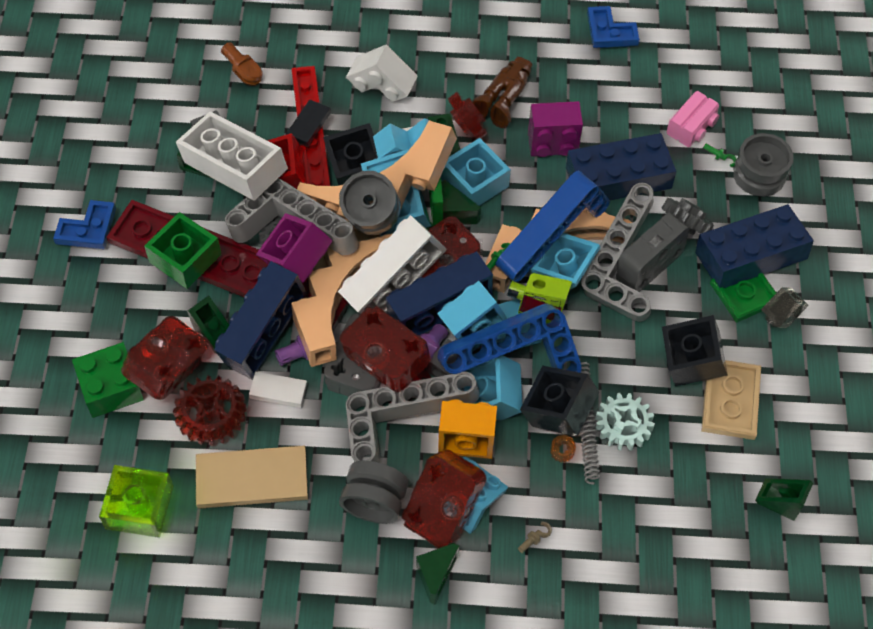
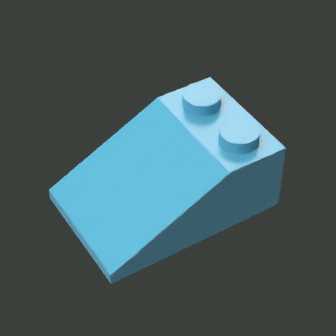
[361,149,431,236]

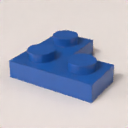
[587,6,640,48]
[53,200,116,249]

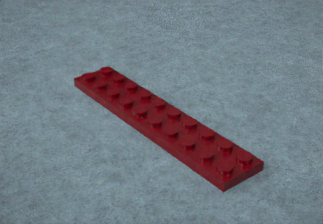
[106,200,349,332]

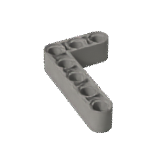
[225,178,359,255]
[581,183,654,322]
[346,372,480,463]

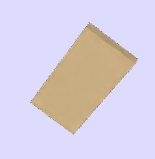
[196,446,308,509]

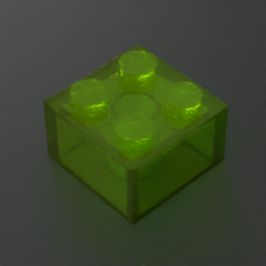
[99,465,174,538]

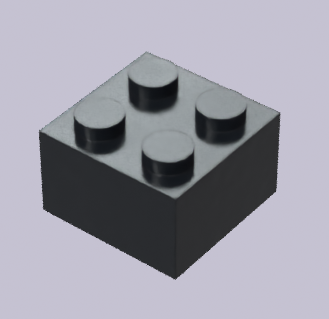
[323,123,378,186]
[662,315,728,387]
[520,365,599,437]

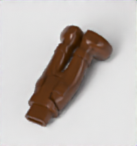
[469,57,532,128]

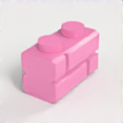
[666,91,720,147]

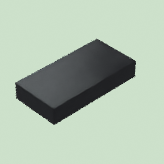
[286,99,331,147]

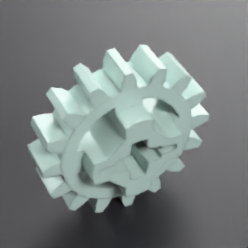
[595,393,655,451]

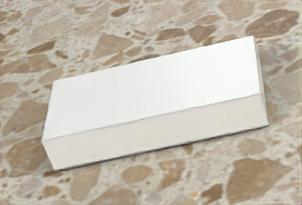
[249,371,307,408]

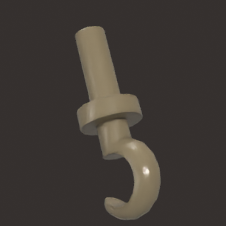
[518,521,552,553]

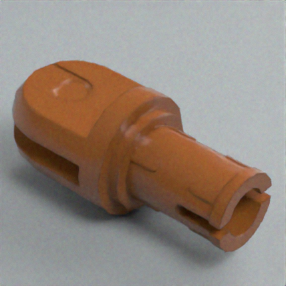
[221,42,263,86]

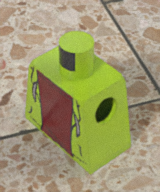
[507,273,572,323]

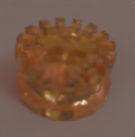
[550,435,576,463]

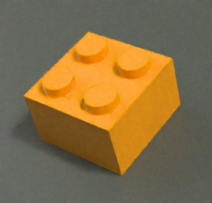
[438,399,497,459]

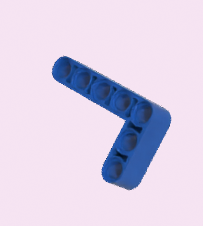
[495,170,610,282]
[437,303,582,374]

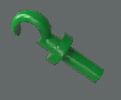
[703,143,737,167]
[487,243,510,271]

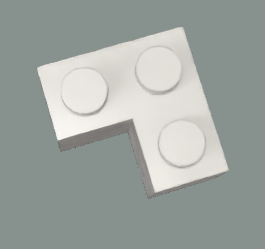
[346,45,418,102]

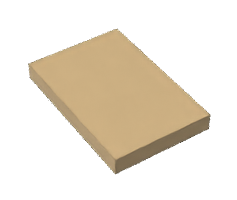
[701,360,761,440]

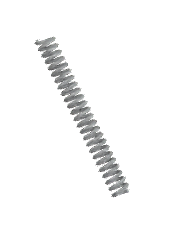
[579,358,600,485]

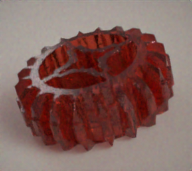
[173,375,247,446]

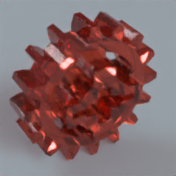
[448,92,488,139]

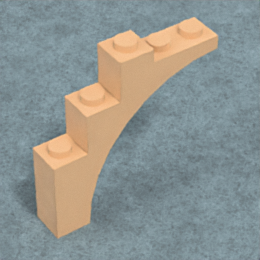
[297,121,457,231]
[485,209,633,293]
[291,233,393,367]

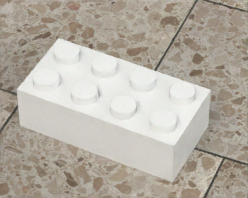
[176,111,288,201]
[338,215,447,320]

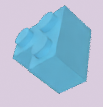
[373,118,430,158]

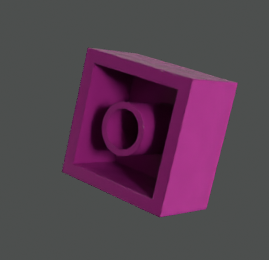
[528,101,583,157]
[256,213,333,283]

